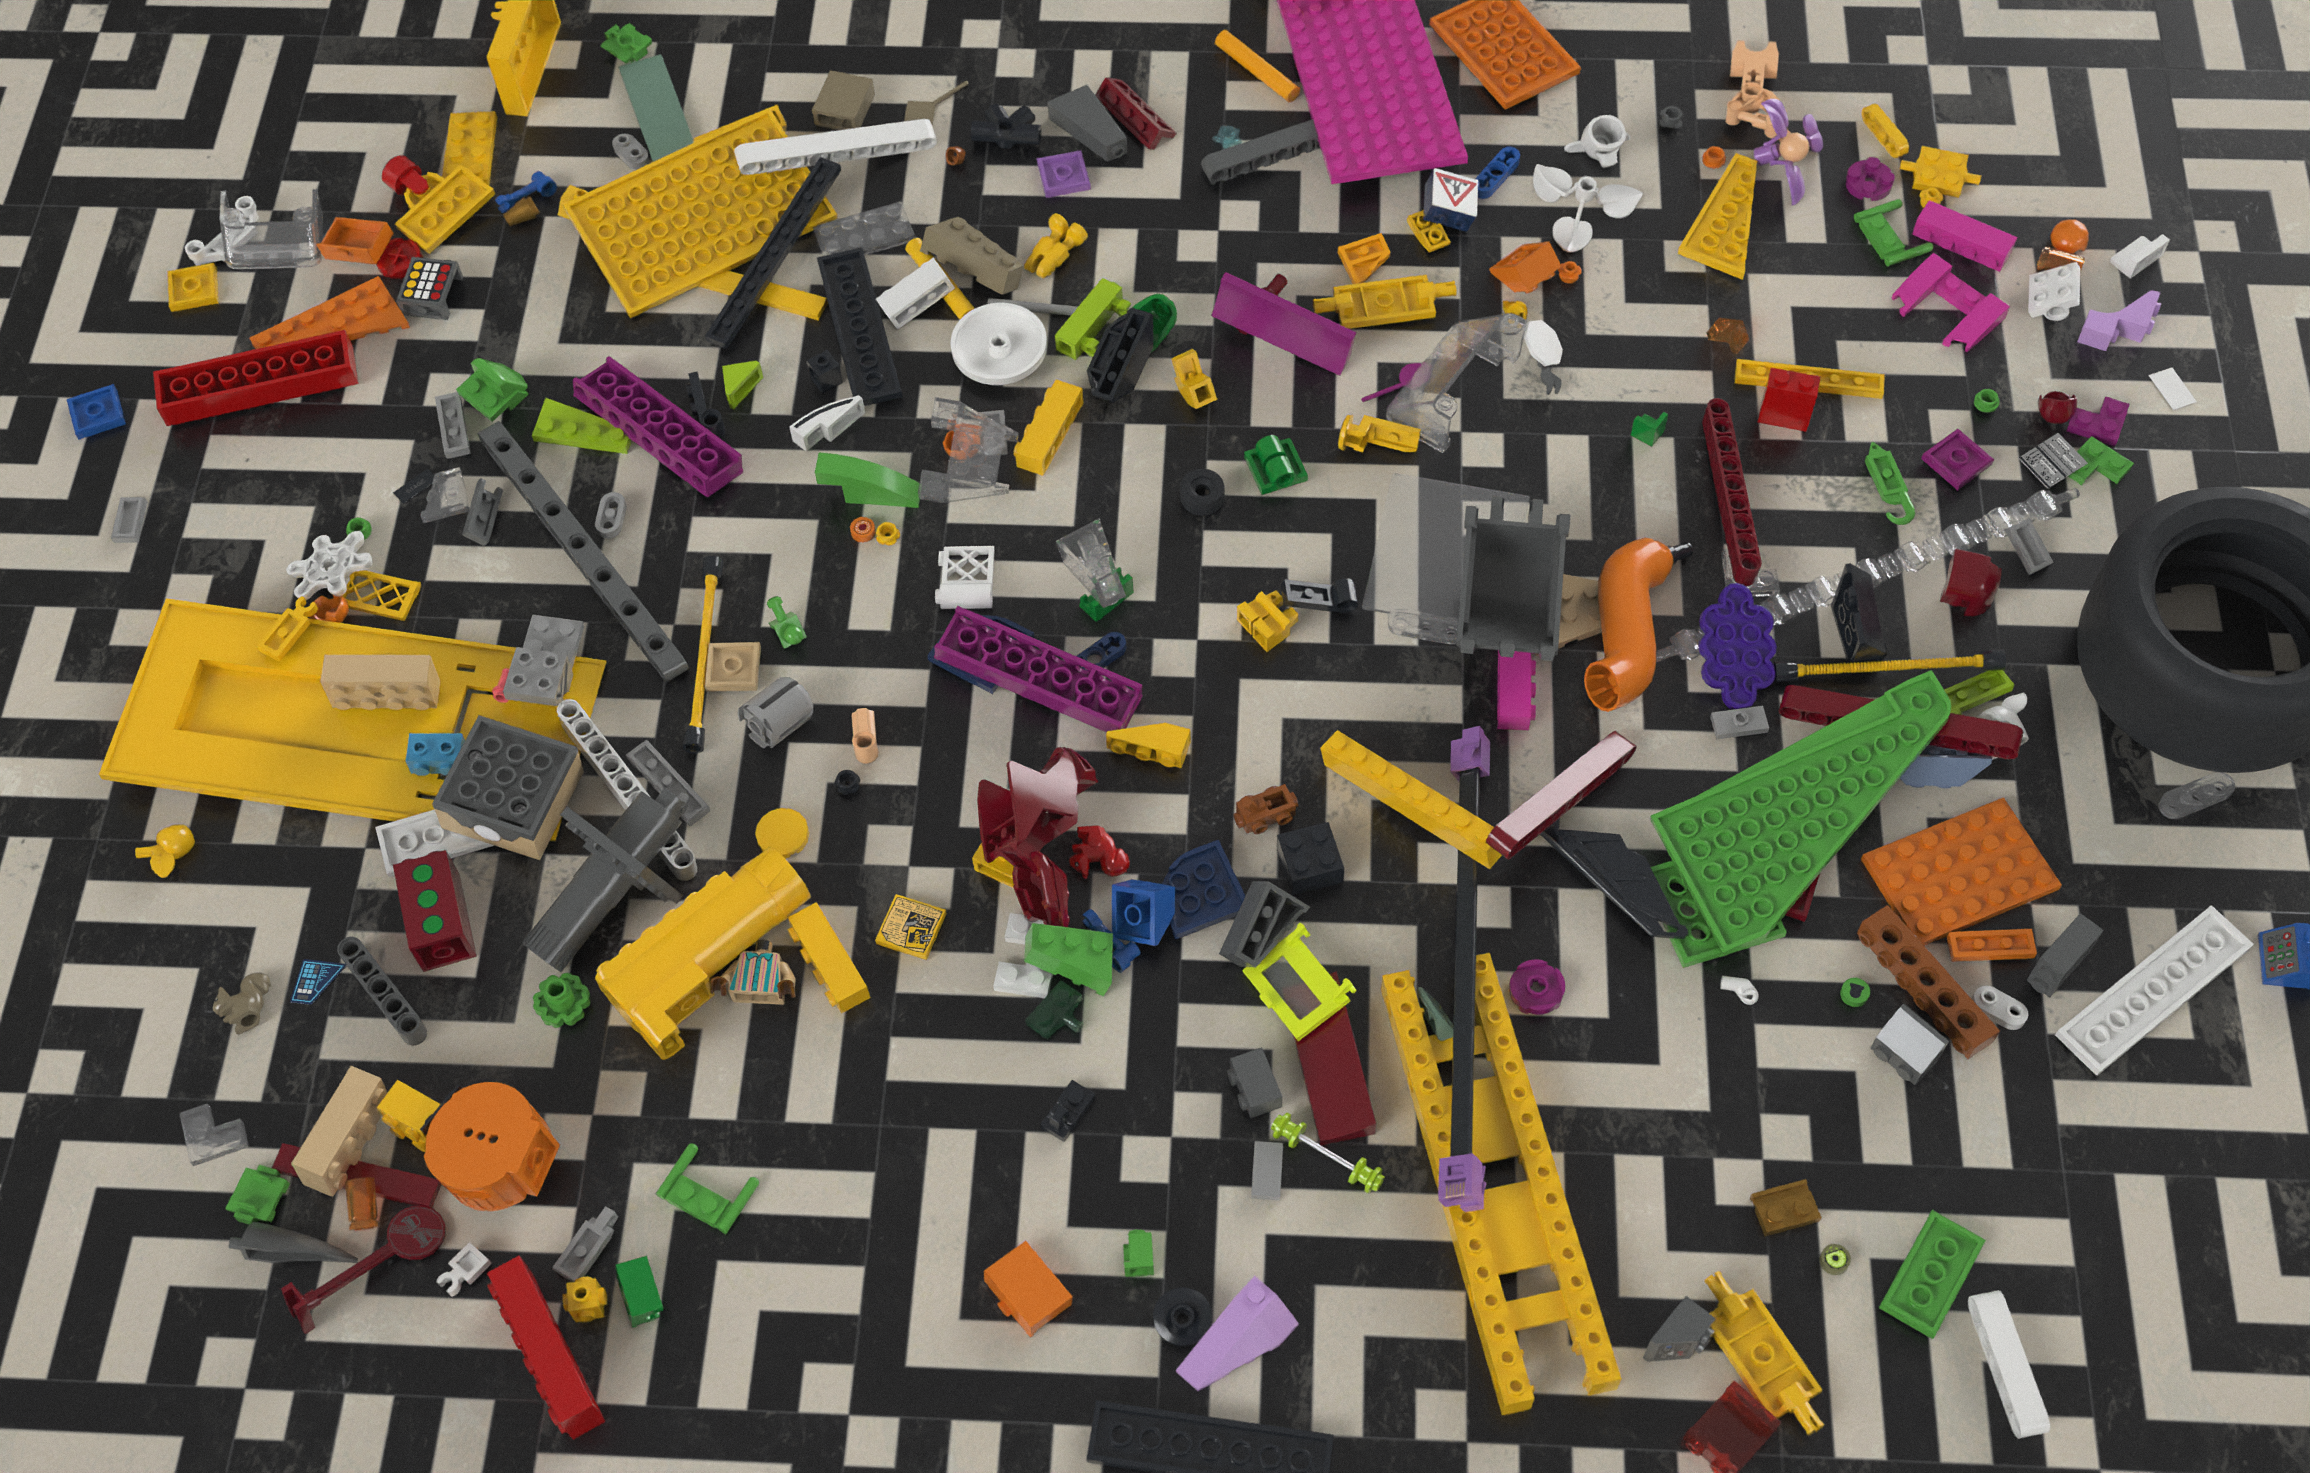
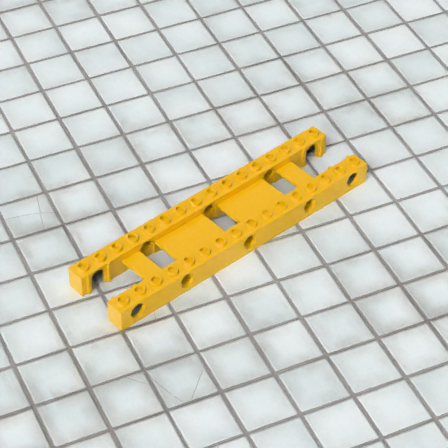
[1381,953,1621,1415]

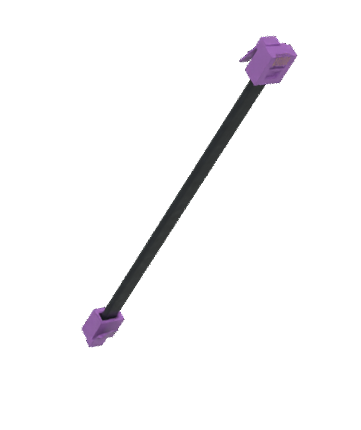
[1438,726,1490,1212]

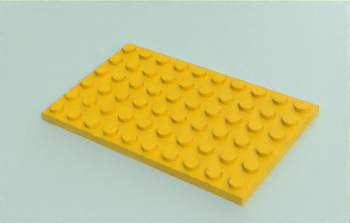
[563,108,837,319]

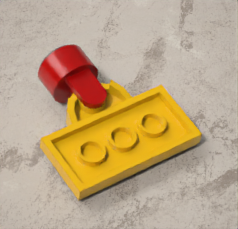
[382,155,495,254]

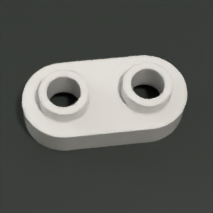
[1972,986,2028,1030]

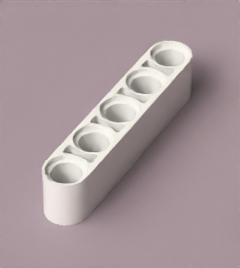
[1968,1290,2050,1439]

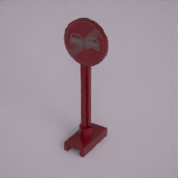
[281,1205,446,1334]

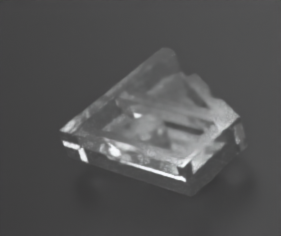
[421,467,470,523]

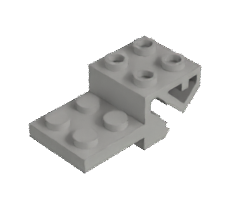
[503,615,584,706]

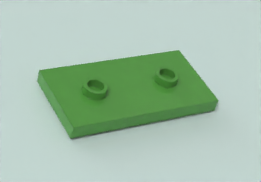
[1879,1210,1986,1339]

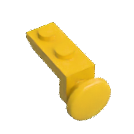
[1338,415,1421,452]

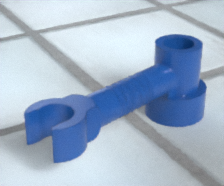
[495,171,557,213]
[1082,909,1141,973]

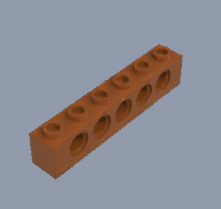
[1857,905,2000,1059]

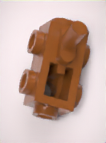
[1233,784,1298,835]

